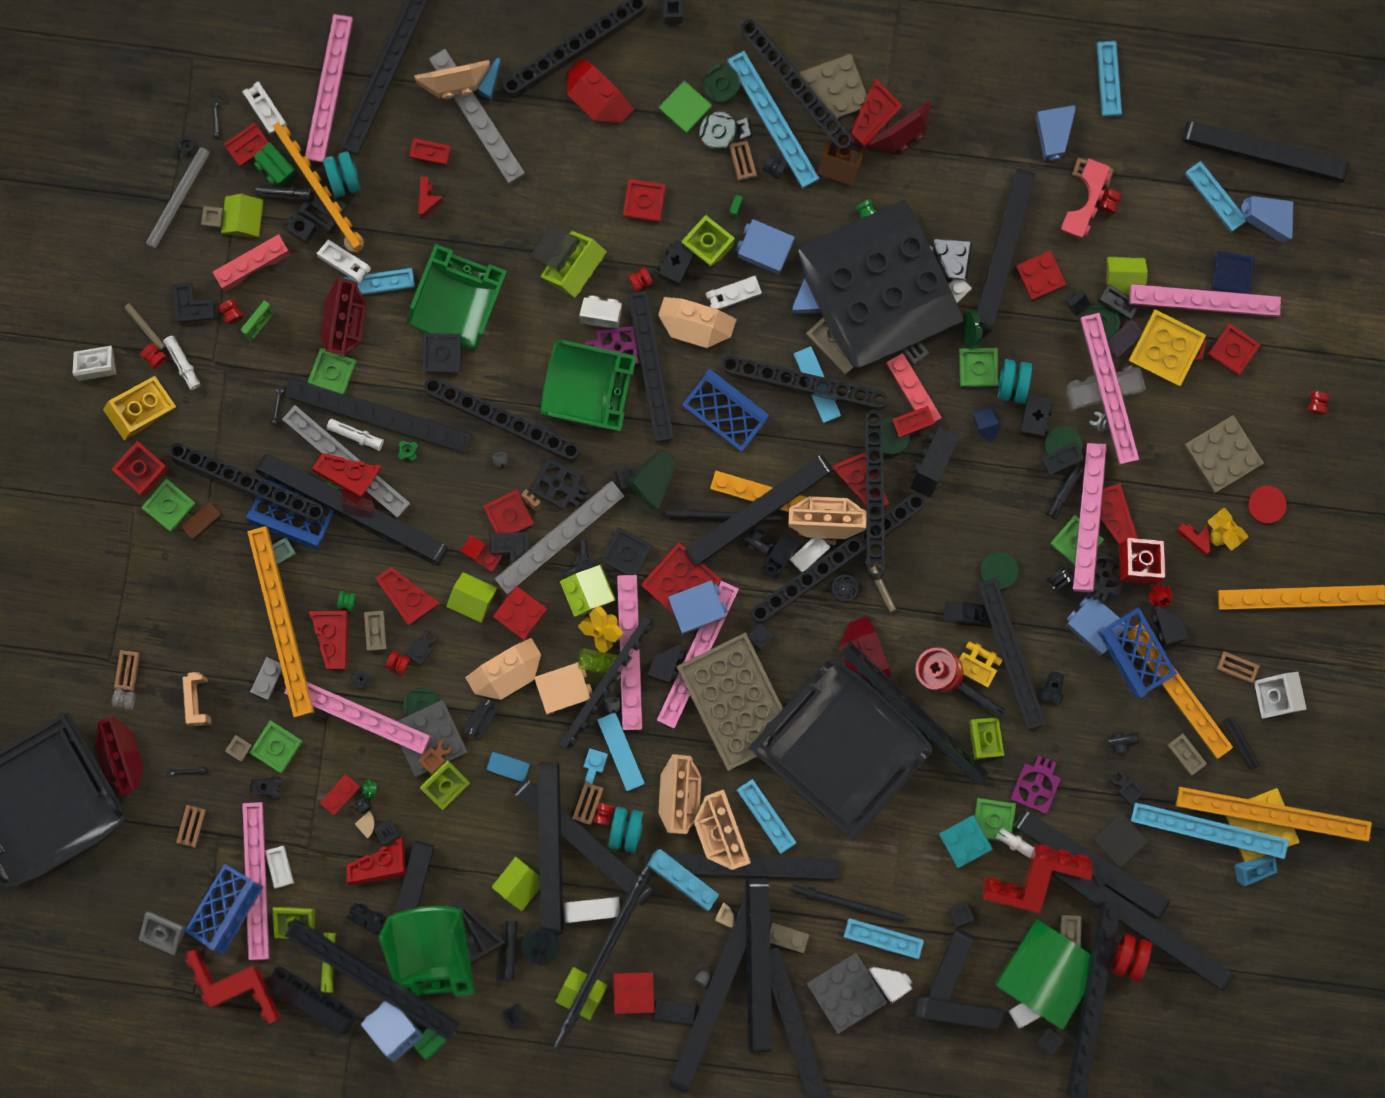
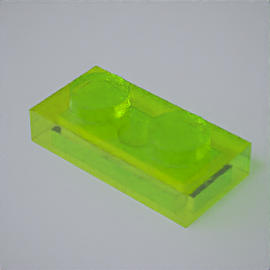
[578,648,617,674]

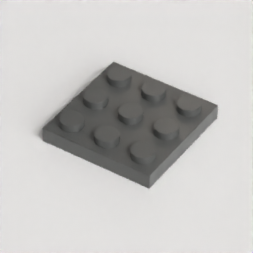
[398,699,468,777]
[806,953,887,1034]

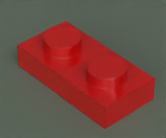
[409,138,451,166]
[892,406,935,437]
[320,774,361,816]

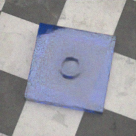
[1211,251,1255,294]

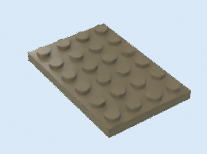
[676,632,783,771]

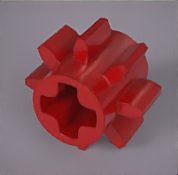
[1148,584,1173,608]

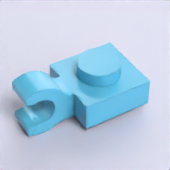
[584,748,608,784]

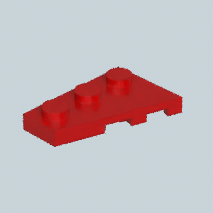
[850,79,902,147]
[832,452,889,512]
[312,453,382,499]
[1100,484,1138,544]
[376,567,440,625]
[309,611,348,669]
[346,838,405,886]

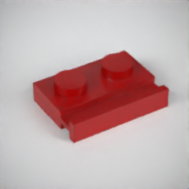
[224,123,269,168]

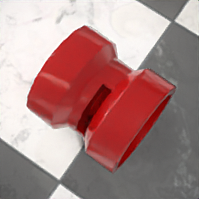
[1098,189,1122,214]
[628,267,653,292]
[218,299,244,325]
[140,343,167,370]
[1307,392,1330,415]
[385,650,411,675]
[593,803,616,827]

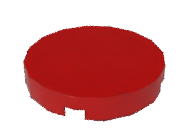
[1248,486,1287,524]

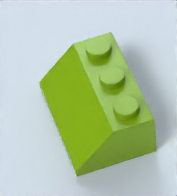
[540,231,607,298]

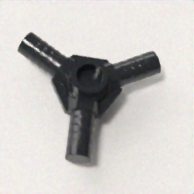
[562,540,607,578]

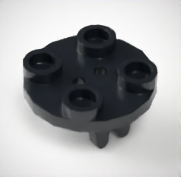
[521,928,560,965]

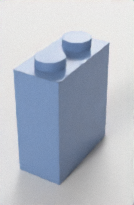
[736,219,795,275]
[668,580,727,635]
[1066,595,1125,656]
[361,1001,423,1062]

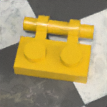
[959,641,1003,688]

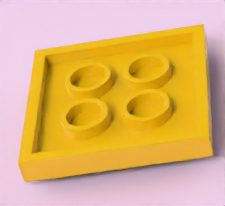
[1128,310,1206,386]
[1225,788,1299,862]

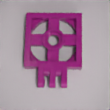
[584,326,639,365]
[1010,755,1061,814]

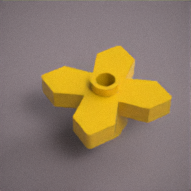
[1207,508,1248,551]
[578,605,624,654]

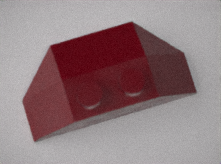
[866,101,931,155]
[320,277,367,356]
[839,616,893,693]
[95,716,144,796]

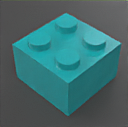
[939,815,993,868]

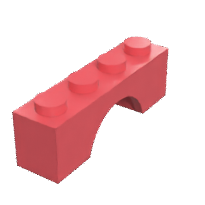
[1060,159,1111,240]
[213,234,291,293]

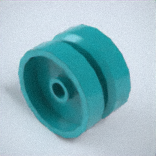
[323,151,361,199]
[998,359,1032,404]
[608,807,643,853]

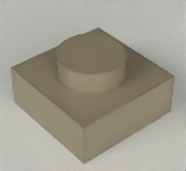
[201,206,223,228]
[225,735,252,762]

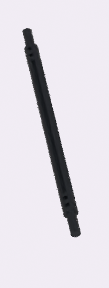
[552,853,654,1050]

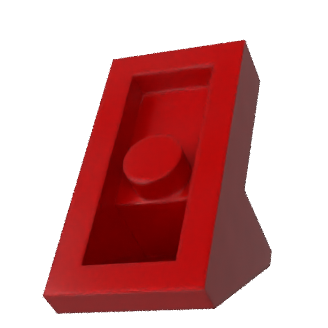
[419,177,444,218]
[1175,523,1210,556]
[460,536,503,573]

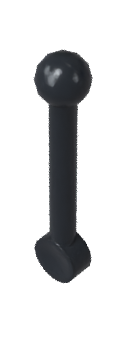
[212,100,221,139]
[271,387,284,426]
[167,767,207,776]

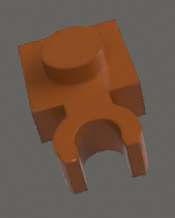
[418,739,453,774]

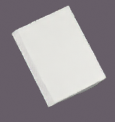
[73,345,116,381]

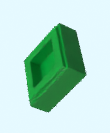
[729,195,743,219]

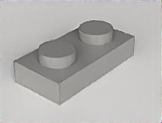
[250,657,282,700]

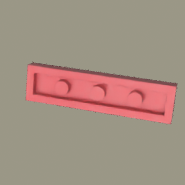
[886,353,941,428]

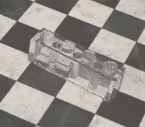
[1064,365,1146,411]

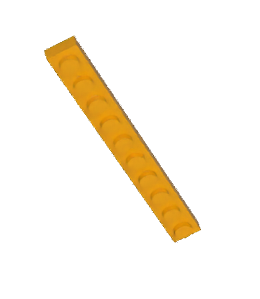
[247,526,314,717]
[1218,585,1385,610]
[1176,787,1372,842]

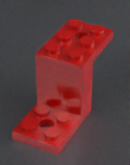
[983,844,1093,913]
[186,950,281,1024]

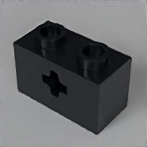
[657,240,695,287]
[1020,394,1053,439]

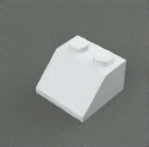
[580,296,622,329]
[1254,672,1307,719]
[868,967,912,1002]

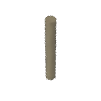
[124,303,166,351]
[865,560,896,613]

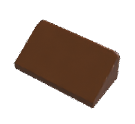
[181,502,223,541]

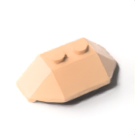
[414,60,490,99]
[658,297,736,348]
[789,497,867,539]
[465,638,541,700]
[659,754,701,834]
[694,790,750,870]

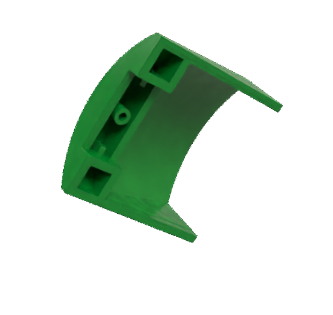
[406,244,507,349]
[540,340,636,431]
[379,906,474,996]
[994,919,1091,1030]

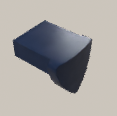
[973,407,1000,441]

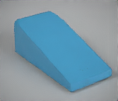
[478,58,501,101]
[487,752,530,782]
[1235,855,1278,886]

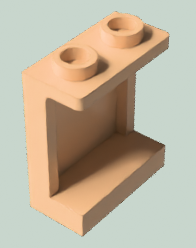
[534,662,593,715]
[183,672,211,726]

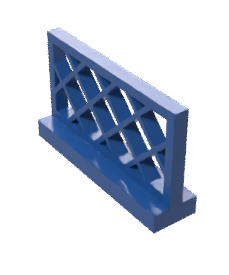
[682,369,770,452]
[246,479,334,551]
[1097,607,1177,698]
[185,863,263,955]

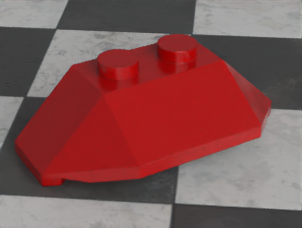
[567,58,634,123]

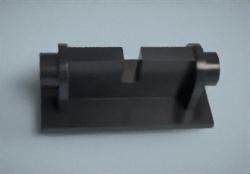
[464,697,499,740]
[347,902,387,935]

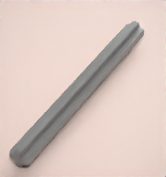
[146,147,209,248]

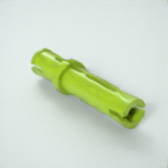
[321,933,336,992]

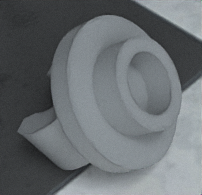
[1090,412,1109,432]

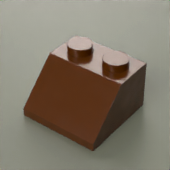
[817,138,866,186]

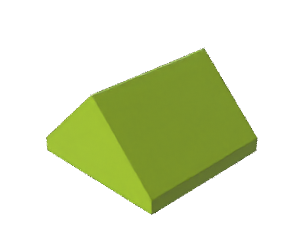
[221,194,263,238]
[1106,257,1148,296]
[446,572,498,623]
[969,718,1004,760]
[420,760,470,810]
[492,857,540,911]
[273,907,316,939]
[556,967,608,1020]

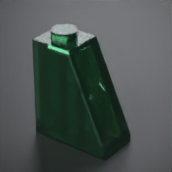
[626,450,676,509]

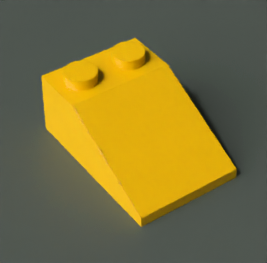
[103,376,176,441]

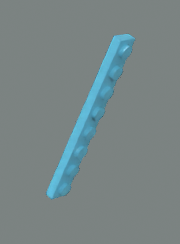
[728,51,819,189]
[1131,802,1289,859]

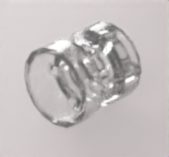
[111,688,136,711]

